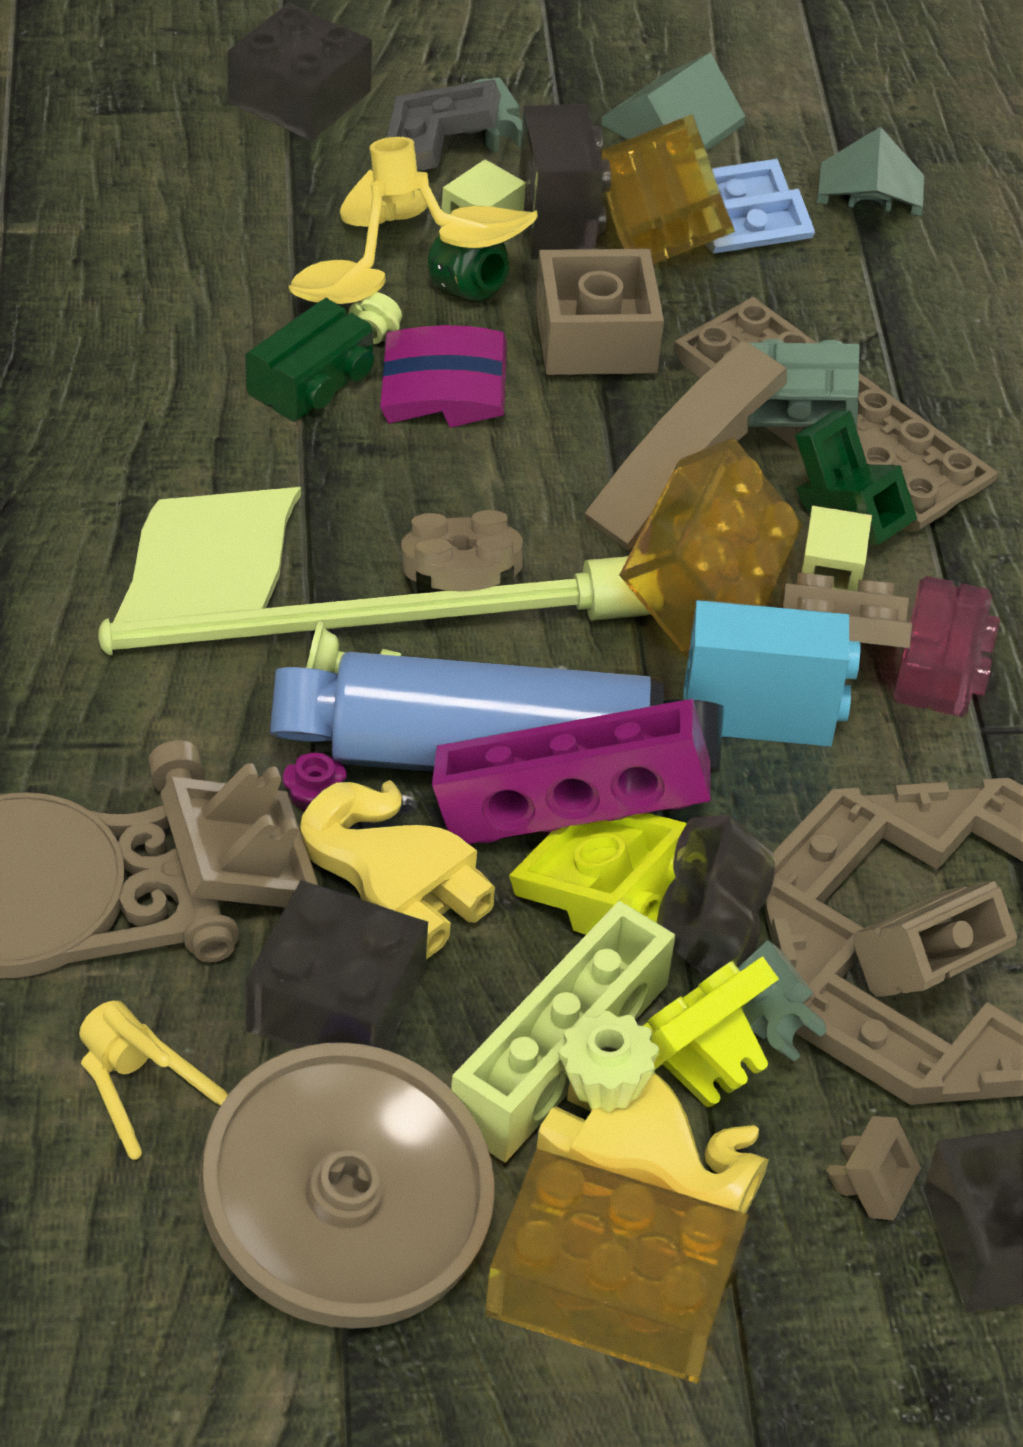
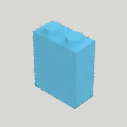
[683,600,860,747]

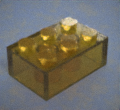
[619,437,802,658]
[485,1149,749,1384]

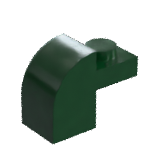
[795,410,918,545]

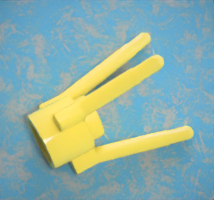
[79,1001,228,1160]

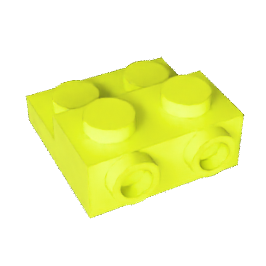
[509,813,702,935]

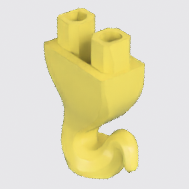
[300,780,495,960]
[537,1072,769,1225]

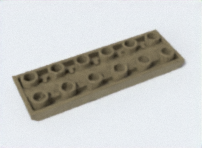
[674,297,999,532]

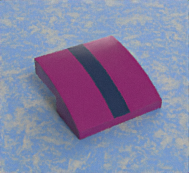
[380,325,507,428]

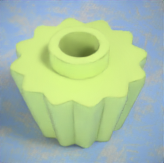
[558,1010,659,1112]

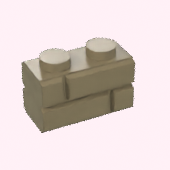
[852,881,1018,998]

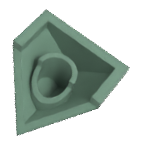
[817,127,924,215]

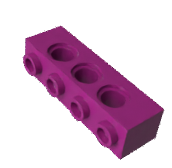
[432,699,711,844]

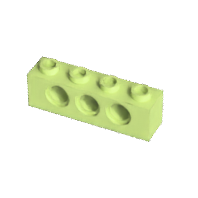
[451,901,675,1163]

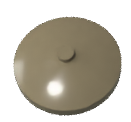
[199,1043,494,1328]

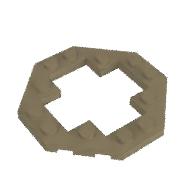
[757,778,1023,1105]

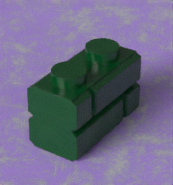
[246,297,374,422]

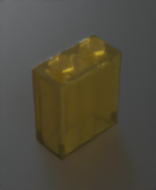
[593,114,735,264]

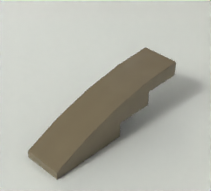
[585,339,787,551]

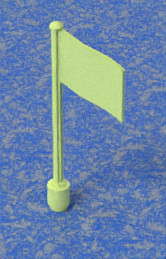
[98,487,666,655]

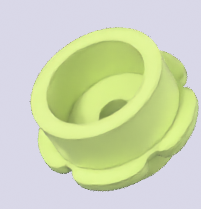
[348,292,402,344]

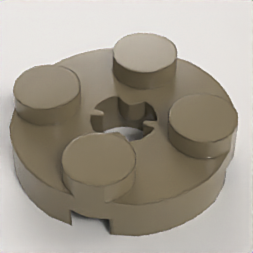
[401,510,523,591]

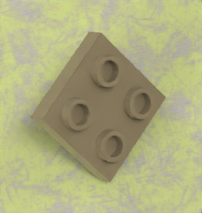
[160,763,321,910]

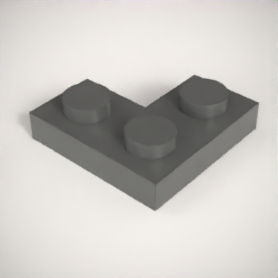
[387,79,501,172]

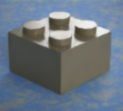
[535,249,664,375]

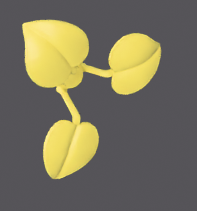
[288,137,538,304]

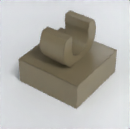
[826,1116,921,1220]

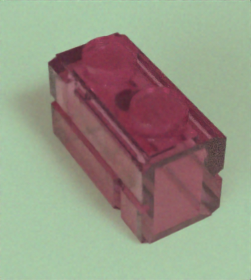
[894,576,1000,717]

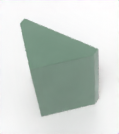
[601,52,745,169]

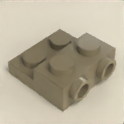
[779,572,913,648]

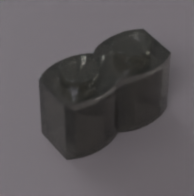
[657,815,775,975]

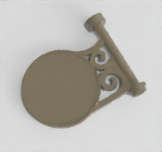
[0,740,239,979]

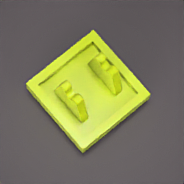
[643,956,779,1107]

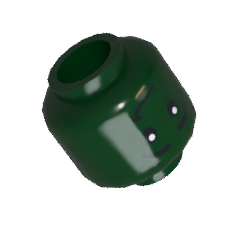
[428,234,509,302]

